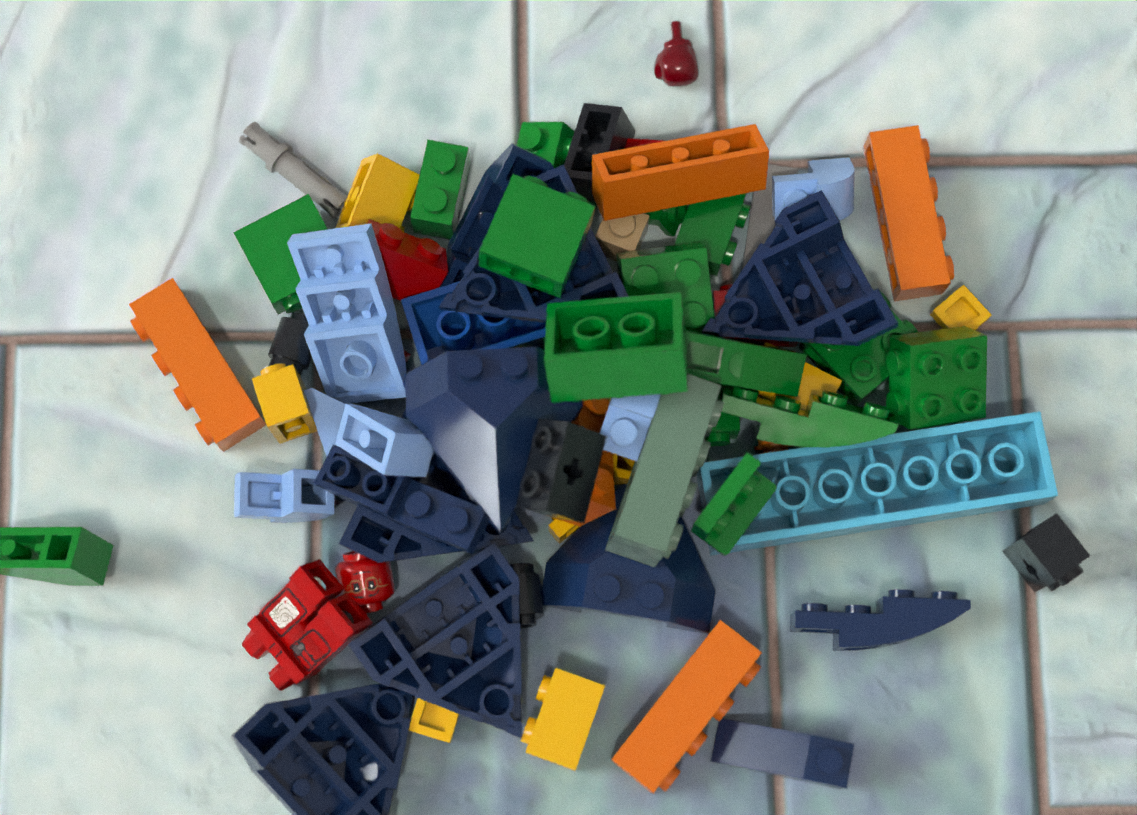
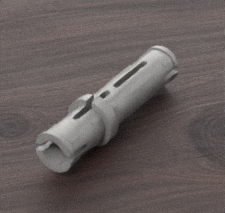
[239,122,348,218]

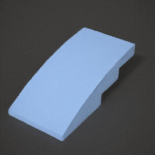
[287,224,407,404]

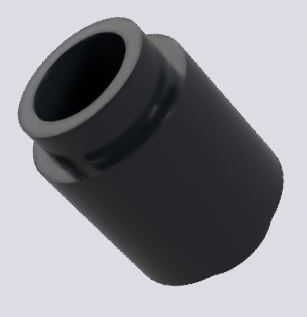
[268,312,312,377]
[510,563,544,629]

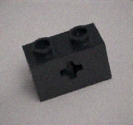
[564,103,636,202]
[516,418,607,523]
[1002,513,1091,592]

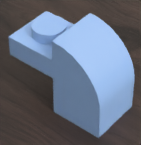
[772,157,854,220]
[600,394,661,462]
[234,469,334,523]

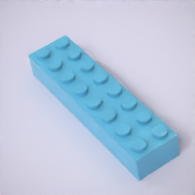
[696,411,1058,556]

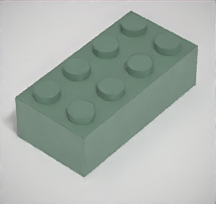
[605,374,724,568]

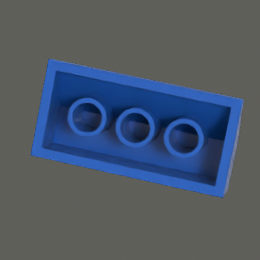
[401,281,546,365]

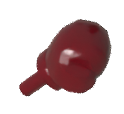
[654,21,699,87]

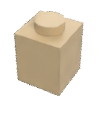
[595,213,650,262]

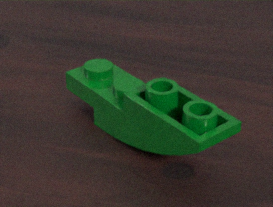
[686,330,807,396]
[720,386,898,447]

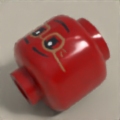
[335,551,395,613]

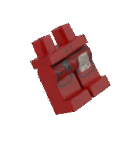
[242,559,373,691]

